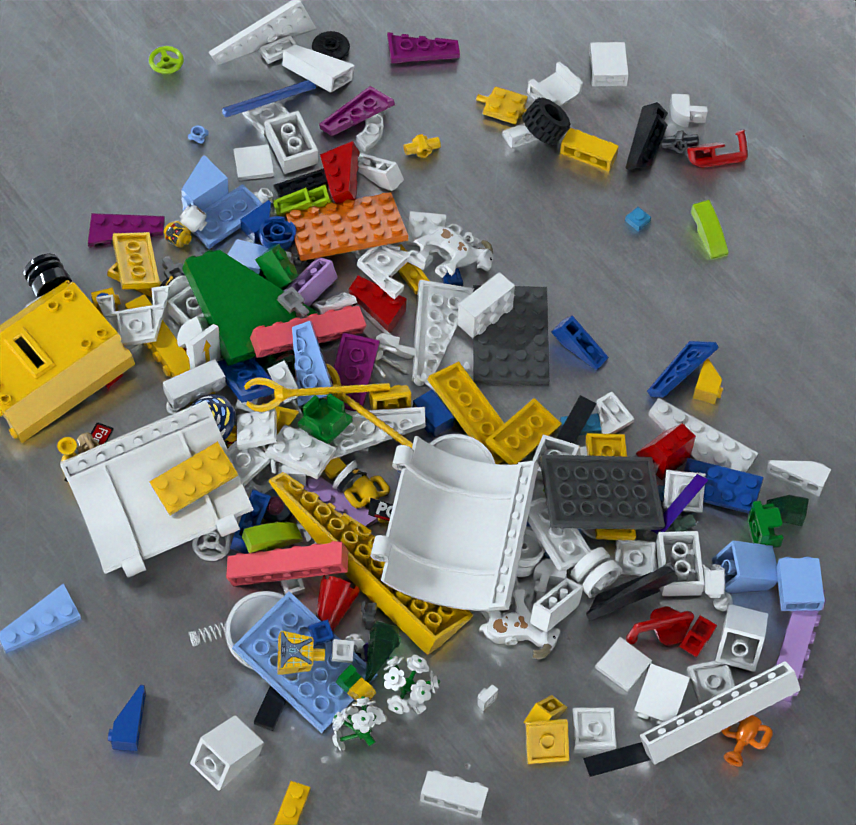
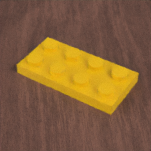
[112,232,160,289]
[485,398,562,465]
[149,442,238,516]

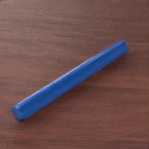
[222,80,316,118]

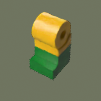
[336,664,376,701]

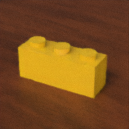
[560,127,619,172]

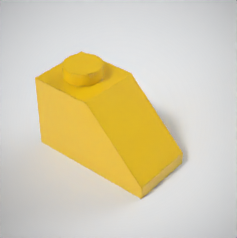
[693,359,724,405]
[523,695,568,724]

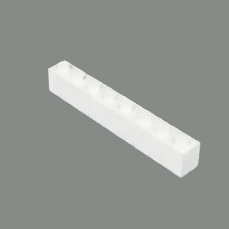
[640,661,801,764]

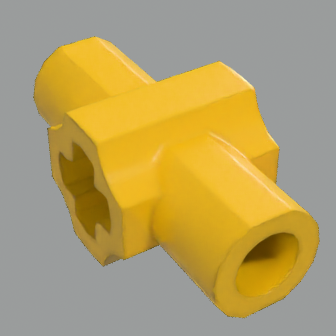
[403,134,441,158]

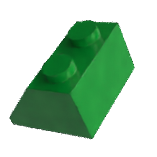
[255,244,299,288]

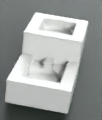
[376,333,416,359]

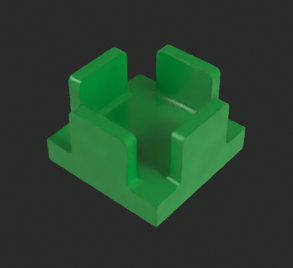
[298,394,353,444]
[747,501,784,548]

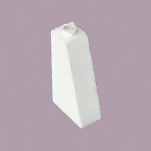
[282,45,355,93]

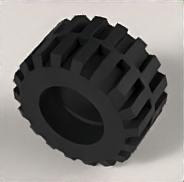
[522,97,571,145]

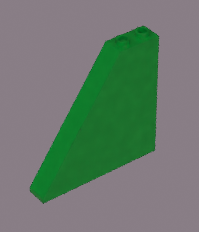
[182,250,320,366]

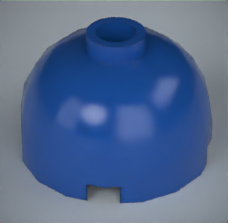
[259,216,296,251]

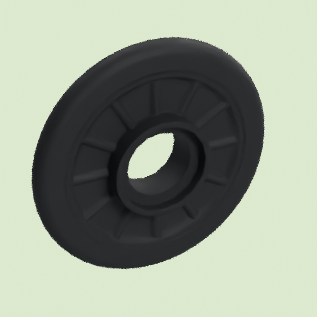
[312,31,350,60]

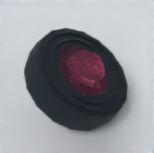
[263,489,293,523]

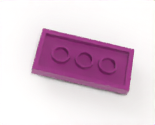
[325,333,380,411]

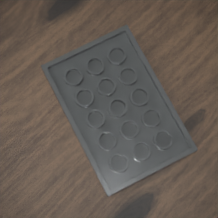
[473,285,550,385]
[539,454,665,530]

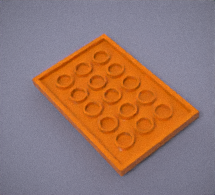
[286,192,409,261]

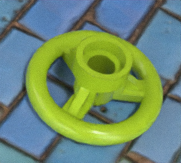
[149,46,184,74]

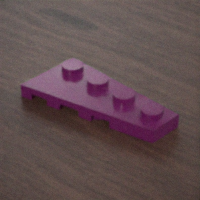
[387,32,460,63]
[319,86,395,136]
[88,213,165,247]

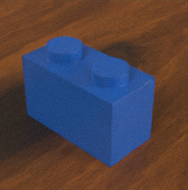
[413,389,454,437]

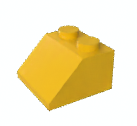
[369,385,411,410]

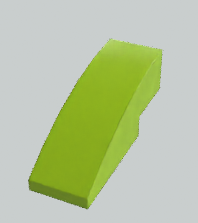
[273,185,333,217]
[691,200,729,259]
[242,522,303,553]

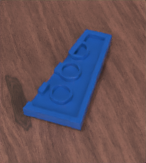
[647,341,719,398]

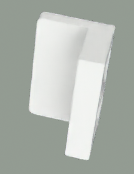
[503,123,537,149]

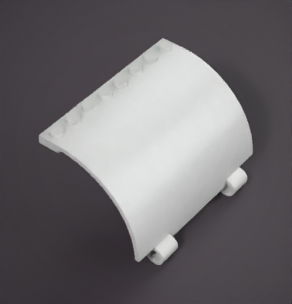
[60,400,254,578]
[370,436,539,611]

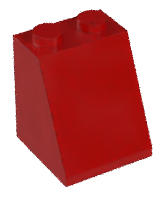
[636,423,696,480]

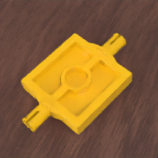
[476,86,528,125]

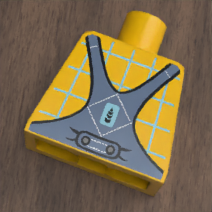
[277,631,325,675]

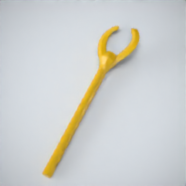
[324,363,413,448]
[244,378,390,412]

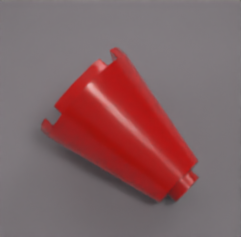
[316,575,360,632]

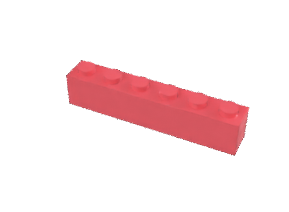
[250,306,367,358]
[226,541,348,586]

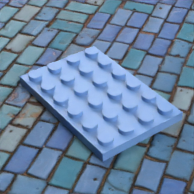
[232,591,378,734]

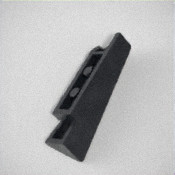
[625,102,668,170]
[586,562,678,621]

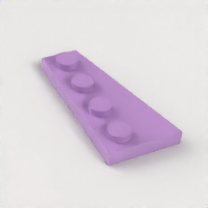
[304,476,378,528]

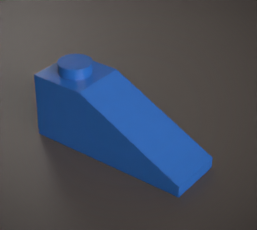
[551,315,609,370]
[230,490,271,554]
[108,685,146,751]

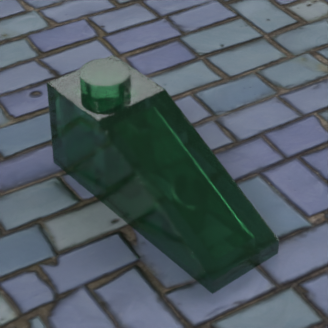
[365,621,401,683]

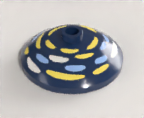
[188,394,235,440]

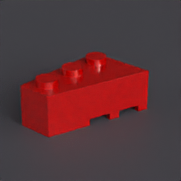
[320,141,360,204]
[349,275,407,334]

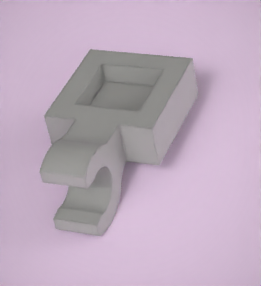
[162,256,184,278]
[277,287,309,319]

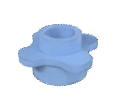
[188,125,209,144]

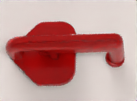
[687,129,748,168]
[626,606,694,646]

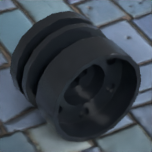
[23,253,72,298]

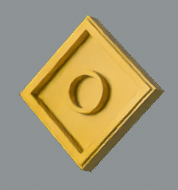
[525,719,569,764]

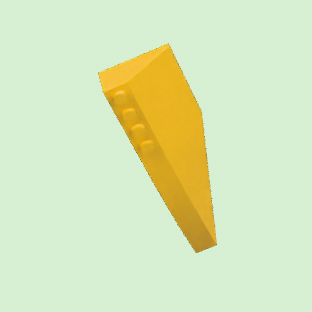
[269,472,474,655]

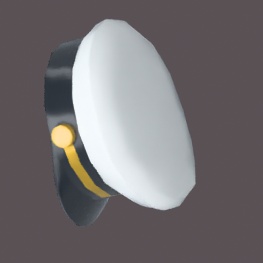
[159,272,190,300]
[332,461,367,493]

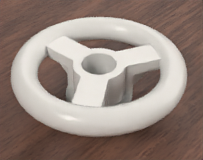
[192,529,232,561]

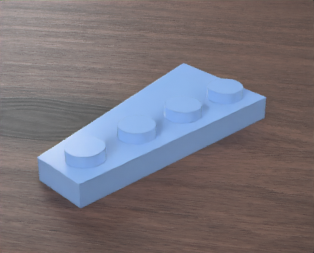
[292,321,333,406]
[0,583,81,654]

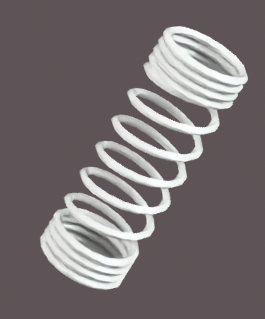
[189,621,227,647]

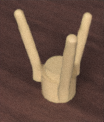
[77,432,99,454]

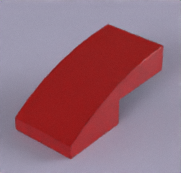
[679,615,717,658]

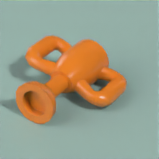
[721,715,773,767]

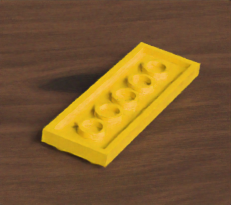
[427,361,507,465]
[585,433,636,540]

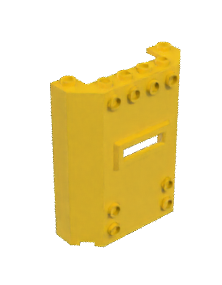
[0,280,135,443]

